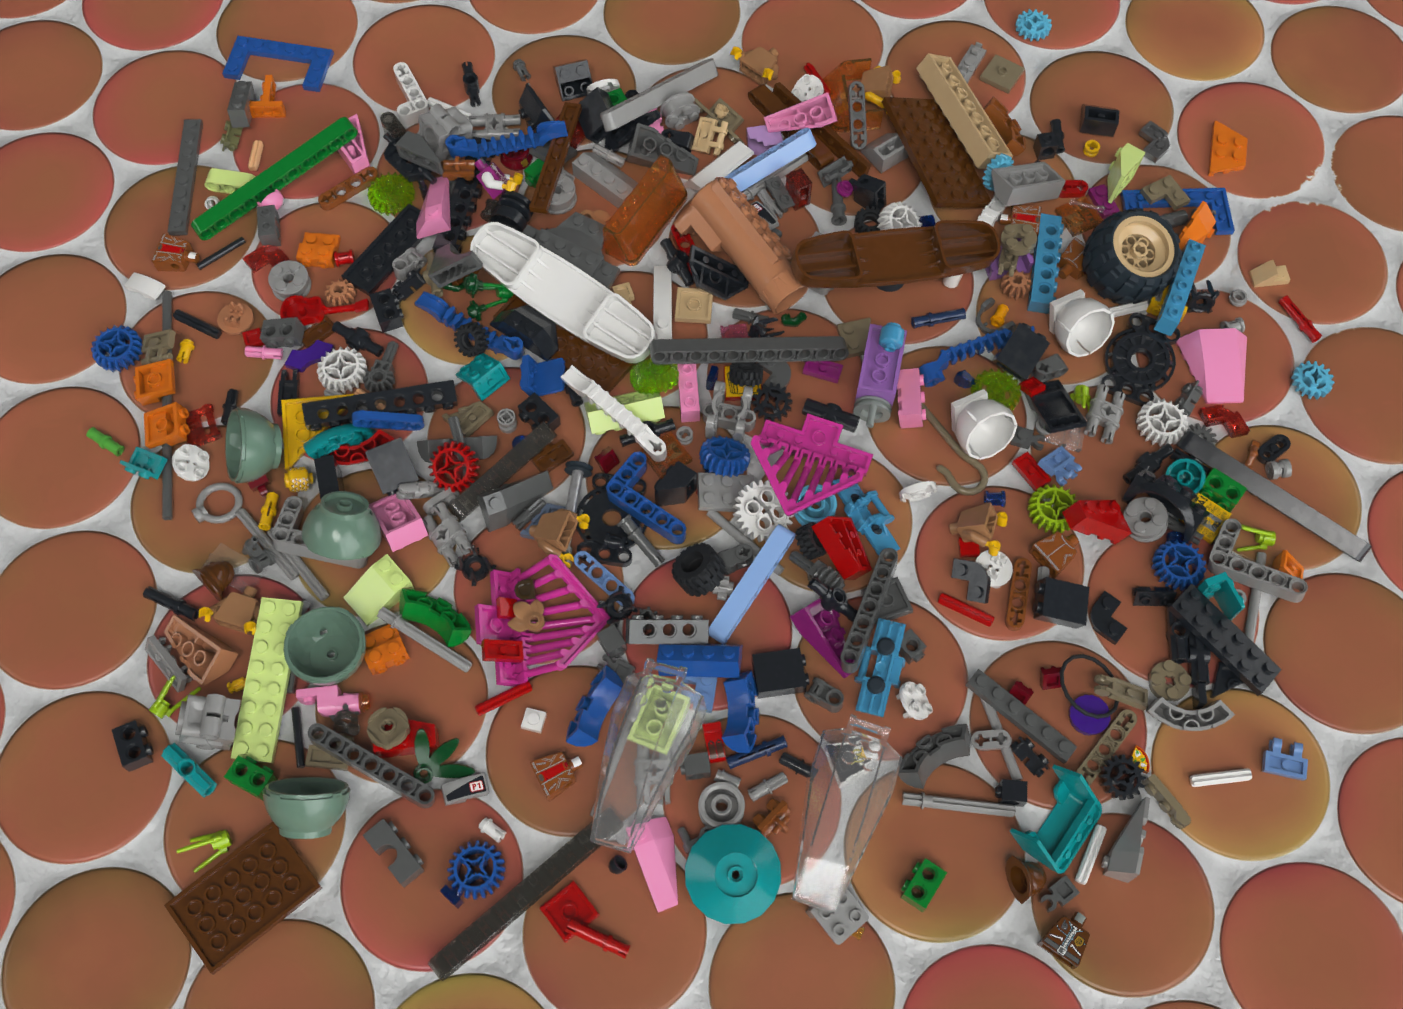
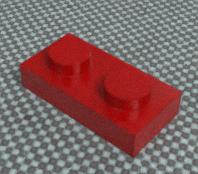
[1012,451,1052,492]
[481,639,524,663]

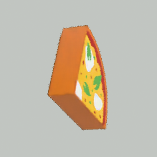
[1131,745,1150,774]

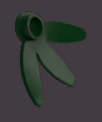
[413,729,475,784]

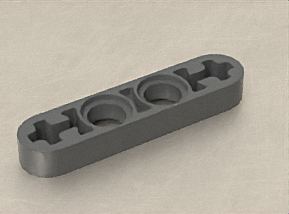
[848,81,867,150]

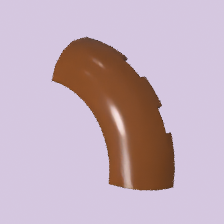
[984,96,1026,157]

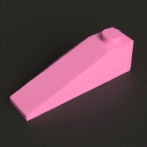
[764,92,838,133]

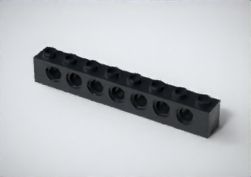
[432,137,496,254]
[302,380,457,431]

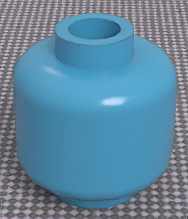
[879,322,905,352]

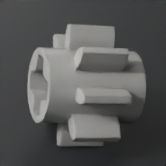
[712,576,734,601]

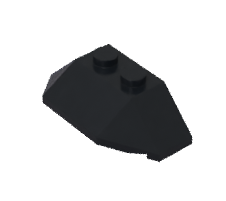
[518,82,555,133]
[688,245,749,300]
[490,305,558,362]

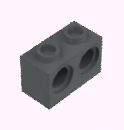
[257,205,281,248]
[260,317,305,348]

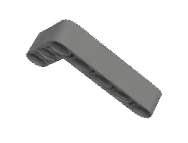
[272,496,368,569]
[1207,518,1308,603]

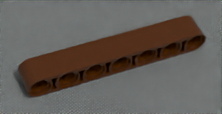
[748,84,834,170]

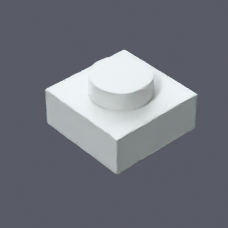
[521,708,547,734]

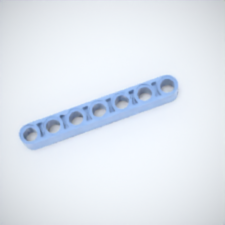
[725,128,817,192]
[708,524,796,644]

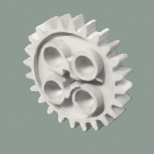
[733,480,794,542]

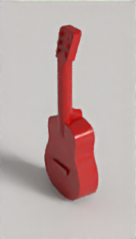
[280,295,369,326]

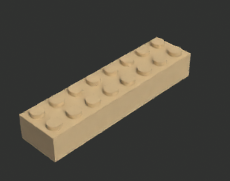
[916,53,1013,169]

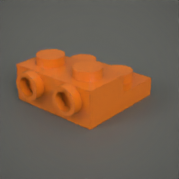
[296,232,341,269]
[133,359,176,406]
[144,402,190,449]
[364,624,410,675]

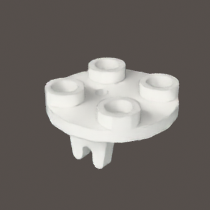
[791,74,824,102]
[172,444,209,482]
[975,550,1013,589]
[896,681,933,720]

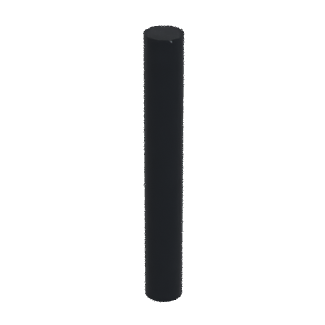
[196,237,246,270]
[291,707,305,768]

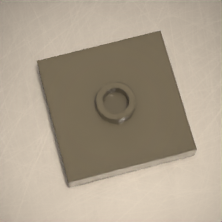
[979,54,1025,94]

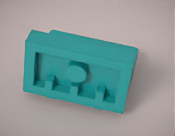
[455,353,510,401]
[1197,572,1245,620]

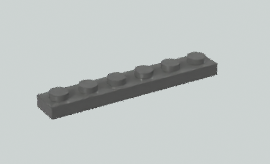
[965,669,1077,764]

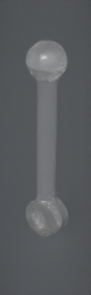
[1069,198,1105,213]

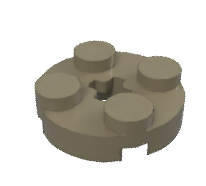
[1000,224,1037,256]
[1148,660,1192,702]
[367,707,410,750]

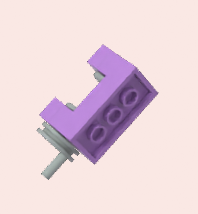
[853,324,907,428]

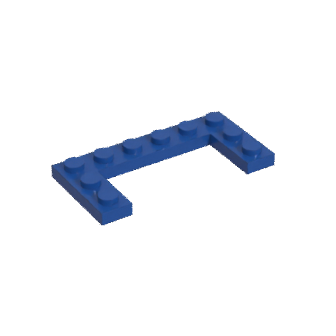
[222,36,334,92]
[1120,188,1235,235]

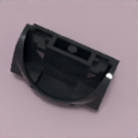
[1122,470,1210,545]

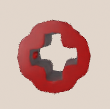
[334,249,355,268]

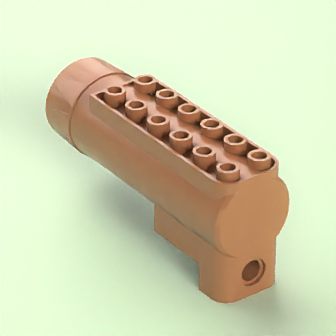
[674,177,809,314]

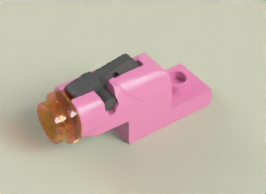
[296,685,370,722]

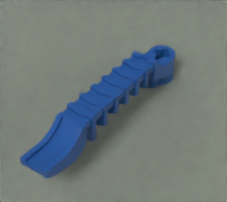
[445,121,568,160]
[415,291,524,360]
[919,326,1035,387]

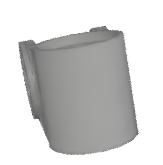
[392,247,427,281]

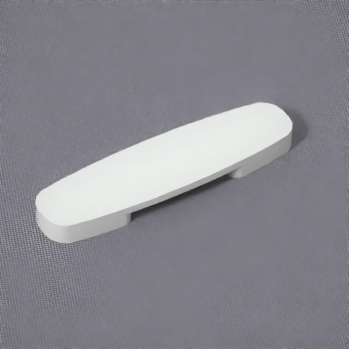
[470,222,657,363]

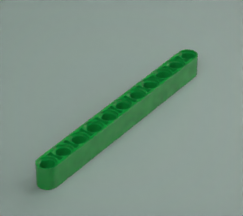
[191,117,358,241]

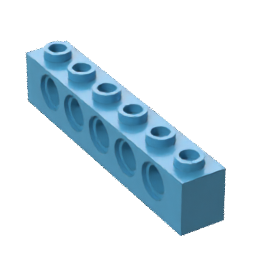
[1027,213,1064,314]
[1154,239,1206,336]

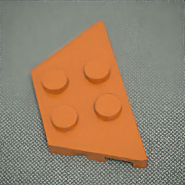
[1208,121,1248,176]

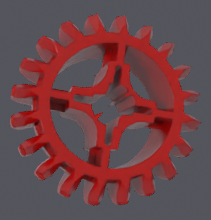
[428,441,480,492]

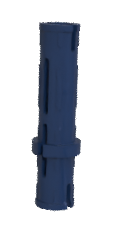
[911,308,966,329]
[726,735,788,770]

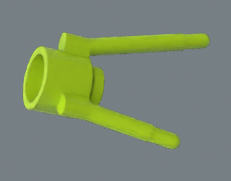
[1070,385,1091,412]
[1236,524,1276,552]
[148,675,201,719]
[176,829,232,873]

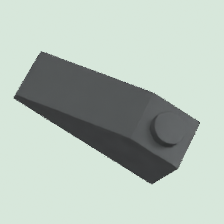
[395,131,443,175]

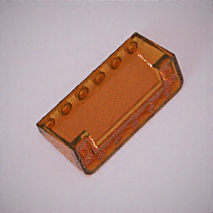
[603,155,687,266]

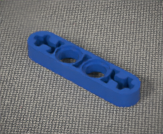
[352,410,424,431]

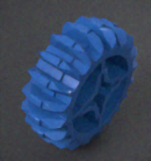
[91,324,143,372]
[699,435,750,478]
[1151,539,1206,591]
[447,840,506,900]

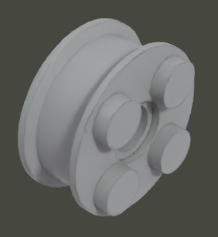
[660,92,700,130]
[548,174,577,215]
[268,260,312,301]
[1123,497,1168,543]
[698,782,745,828]

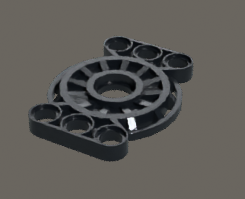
[1101,313,1180,407]
[576,473,648,567]

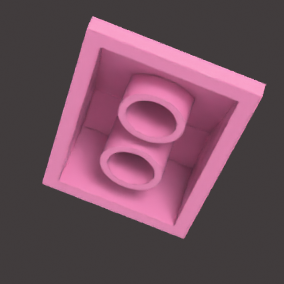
[369,493,428,552]

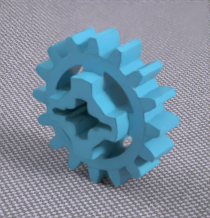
[1015,9,1052,41]
[982,153,1014,192]
[1291,361,1335,400]

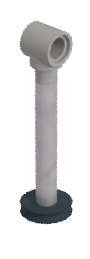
[562,461,593,569]

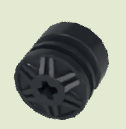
[489,191,534,233]

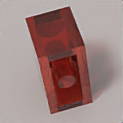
[785,168,812,211]

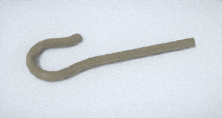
[922,403,988,495]

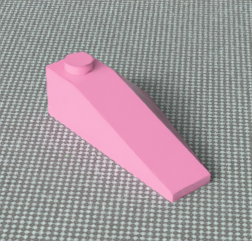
[416,176,451,239]
[626,817,678,913]

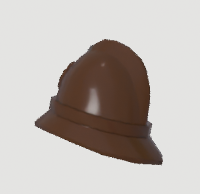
[192,561,235,601]
[1005,855,1047,904]

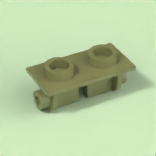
[220,120,243,152]

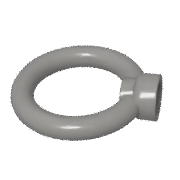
[191,483,243,524]

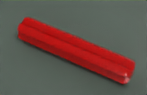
[803,63,831,94]
[938,593,995,627]
[475,681,533,716]

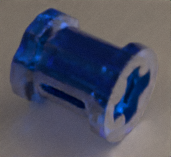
[984,490,1006,508]

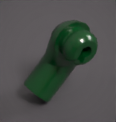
[442,277,465,292]
[781,312,807,327]

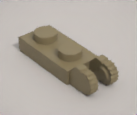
[998,248,1019,277]
[1094,674,1148,711]
[1142,774,1191,829]

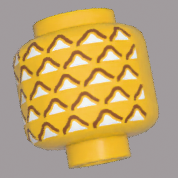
[284,467,313,492]

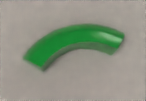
[399,589,472,647]

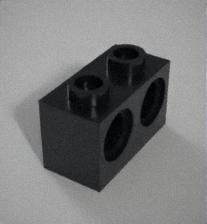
[369,288,405,333]
[518,392,561,438]
[111,720,154,772]

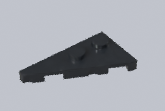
[605,110,661,152]

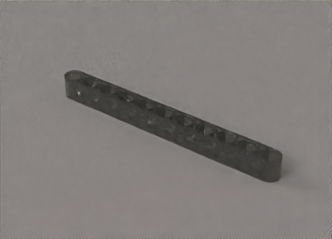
[428,807,625,981]

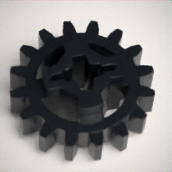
[752,382,792,422]
[1099,754,1146,800]

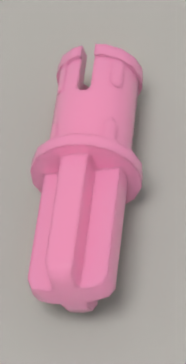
[245,345,283,360]

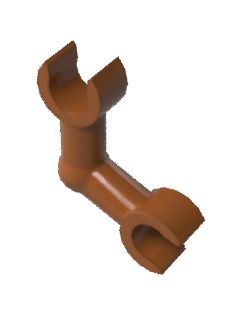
[1244,440,1260,469]

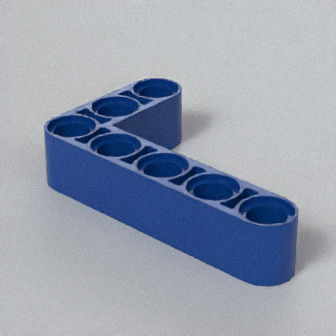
[606,452,686,544]

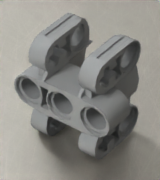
[703,380,756,444]

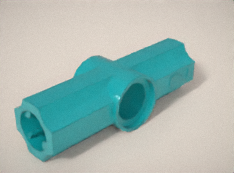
[161,743,218,798]

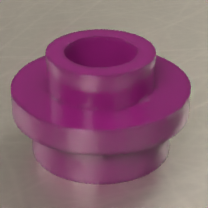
[836,180,853,197]

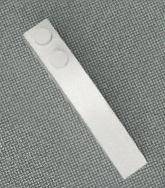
[653,266,672,339]

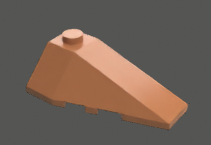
[164,614,239,686]

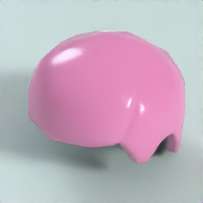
[257,189,283,210]

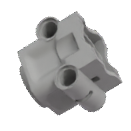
[417,104,473,162]
[175,694,241,750]

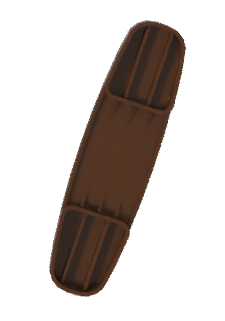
[791,220,1001,288]

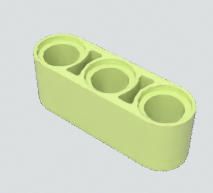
[204,168,256,194]

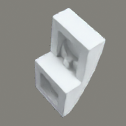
[124,272,166,300]

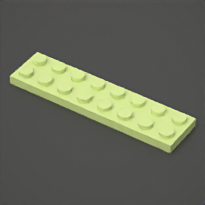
[231,597,303,764]

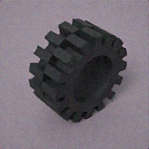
[854,206,881,233]
[454,322,489,357]
[729,362,763,387]
[795,522,827,560]

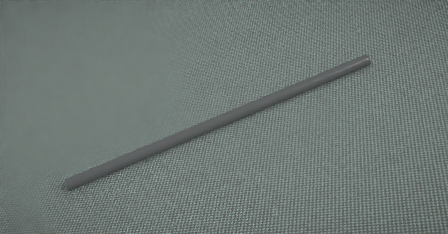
[162,290,173,520]

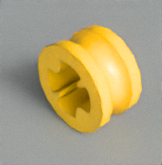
[1083,140,1100,157]

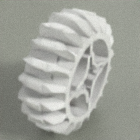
[877,202,922,230]
[317,346,368,394]
[1136,398,1189,447]

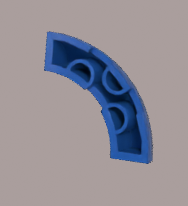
[566,665,625,747]
[721,670,759,753]

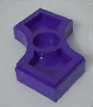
[284,340,335,373]

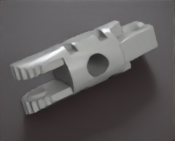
[396,480,444,500]

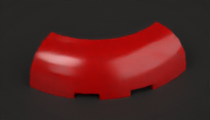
[328,429,395,465]

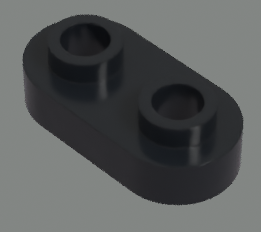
[1256,434,1291,464]

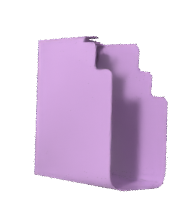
[746,125,783,156]

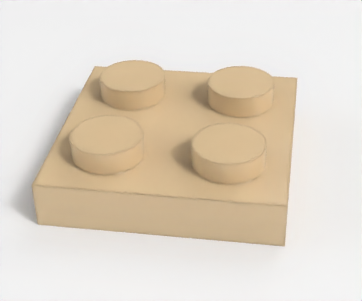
[675,287,713,324]

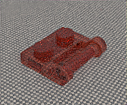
[186,404,222,447]

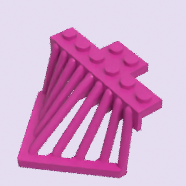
[751,414,873,516]
[474,554,610,687]

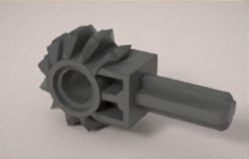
[363,341,399,393]
[789,551,845,589]

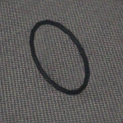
[1060,654,1119,719]

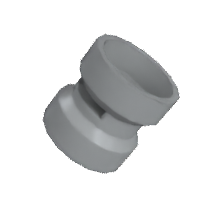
[497,408,517,434]
[1265,459,1292,480]

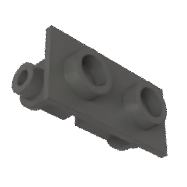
[817,156,853,188]
[764,176,795,213]
[1174,380,1203,417]

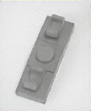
[957,42,987,84]
[145,635,193,693]

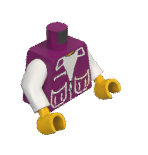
[474,157,523,199]

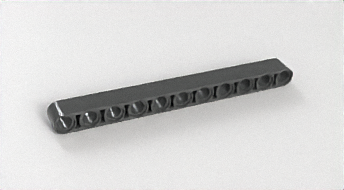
[649,336,849,364]

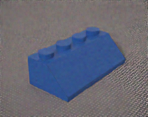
[657,644,743,678]

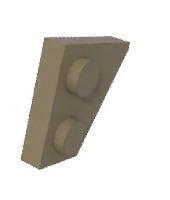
[836,318,871,359]

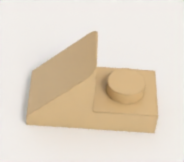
[1249,260,1291,288]

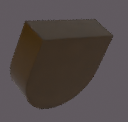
[514,579,536,600]

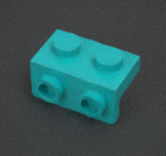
[119,446,168,480]

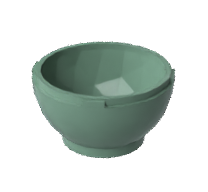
[225,407,282,484]
[301,491,382,560]
[283,607,366,686]
[262,777,351,839]

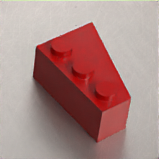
[1062,500,1132,545]
[812,516,872,580]
[372,712,440,758]

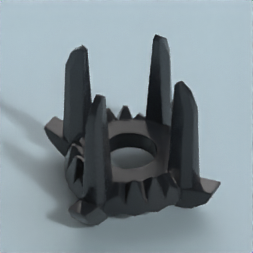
[1186,280,1220,314]
[747,316,785,338]
[454,545,496,586]
[596,586,638,627]

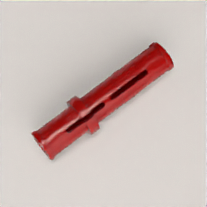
[1278,295,1322,343]
[565,918,630,959]

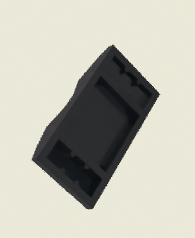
[1025,380,1087,434]

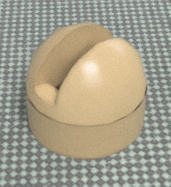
[714,103,729,119]

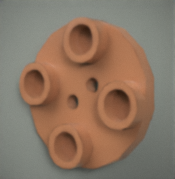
[217,301,254,335]

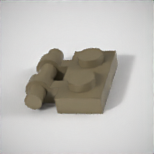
[141,329,176,365]
[305,731,354,771]

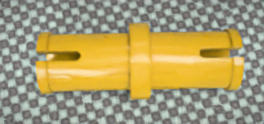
[258,492,279,531]

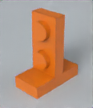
[249,75,286,118]

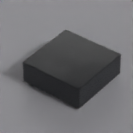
[1192,683,1207,709]

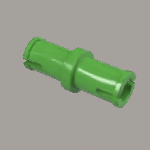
[86,427,125,457]

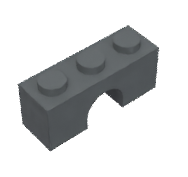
[227,81,256,128]
[363,819,424,888]

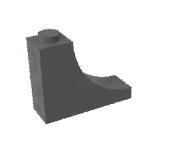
[428,243,483,288]

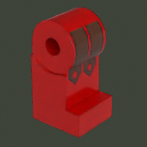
[702,721,726,764]

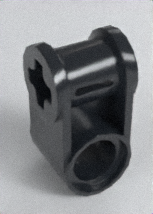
[661,129,694,153]

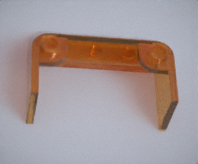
[823,58,884,133]

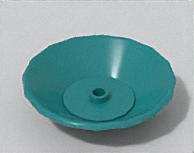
[685,824,781,924]

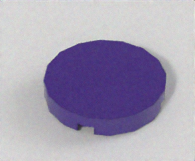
[1068,695,1111,736]

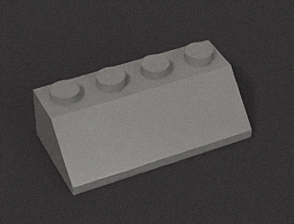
[572,152,647,212]
[991,161,1065,206]

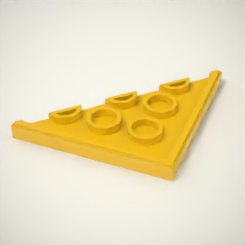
[281,394,355,471]

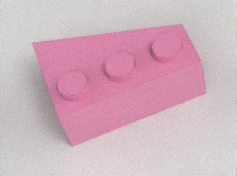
[897,368,926,428]

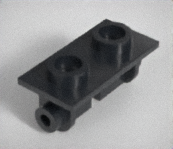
[392,268,426,302]
[1132,586,1177,606]
[1011,737,1050,778]

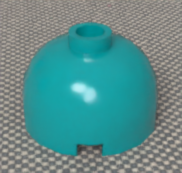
[1165,458,1206,494]

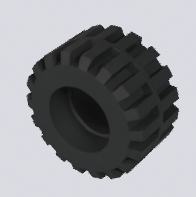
[671,543,726,597]

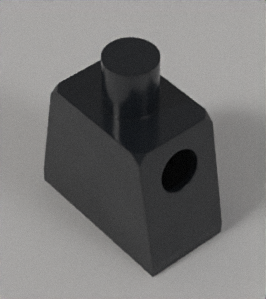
[849,174,886,211]

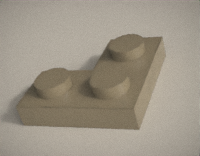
[1140,175,1191,210]

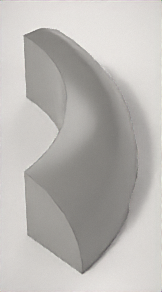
[1146,697,1235,731]

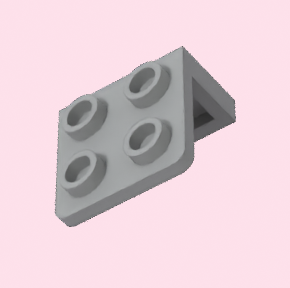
[805,883,869,945]

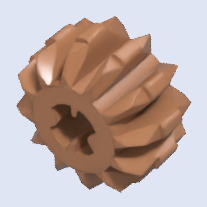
[1000,269,1032,300]
[324,279,356,306]

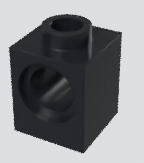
[1033,132,1058,160]
[995,779,1028,807]

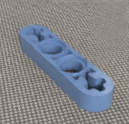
[574,551,635,607]

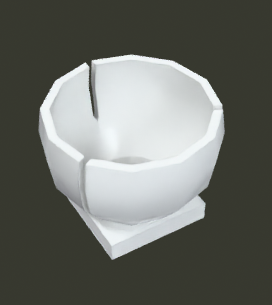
[1049,289,1115,357]
[951,389,1017,460]

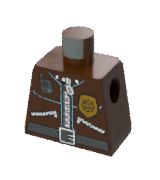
[1037,912,1090,969]

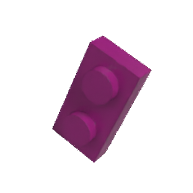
[1087,184,1120,219]
[802,361,843,384]

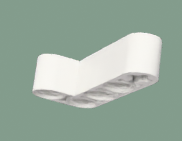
[393,62,429,127]

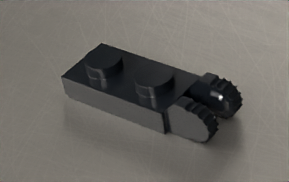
[277,369,300,417]

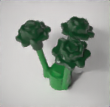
[464,272,513,321]

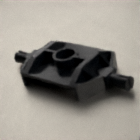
[383,132,437,184]

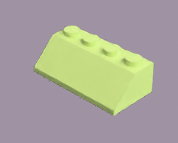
[584,387,665,435]

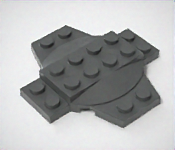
[522,212,620,289]

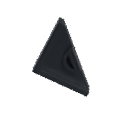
[1210,662,1244,698]

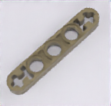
[1076,709,1137,786]

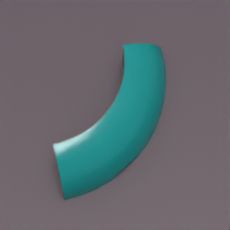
[303,424,377,459]

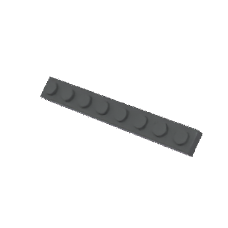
[168,119,203,235]

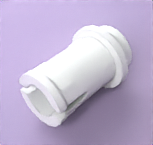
[478,818,506,843]

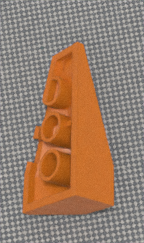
[1179,201,1216,250]

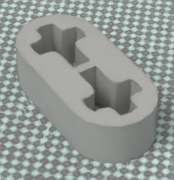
[971,729,1012,751]

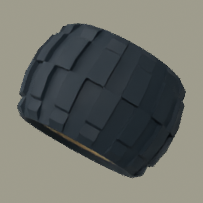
[1082,208,1182,304]

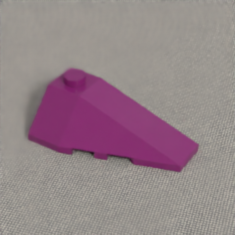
[790,598,854,678]

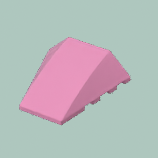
[1175,328,1247,404]

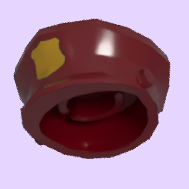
[500,148,533,171]

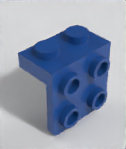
[520,354,565,396]

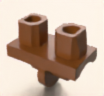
[442,156,475,181]
[753,798,791,838]

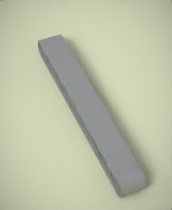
[600,58,718,131]

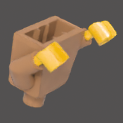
[730,46,779,85]
[949,502,1008,556]
[529,508,590,568]
[198,586,260,636]

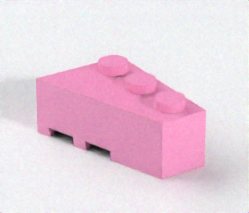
[337,114,370,174]

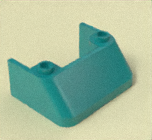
[1010,764,1102,874]

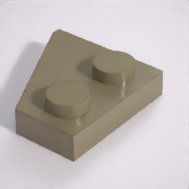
[442,401,494,438]

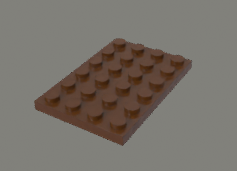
[164,821,322,975]

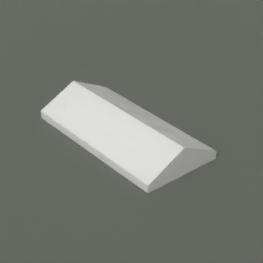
[684,141,754,191]

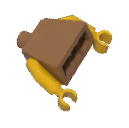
[853,65,901,115]

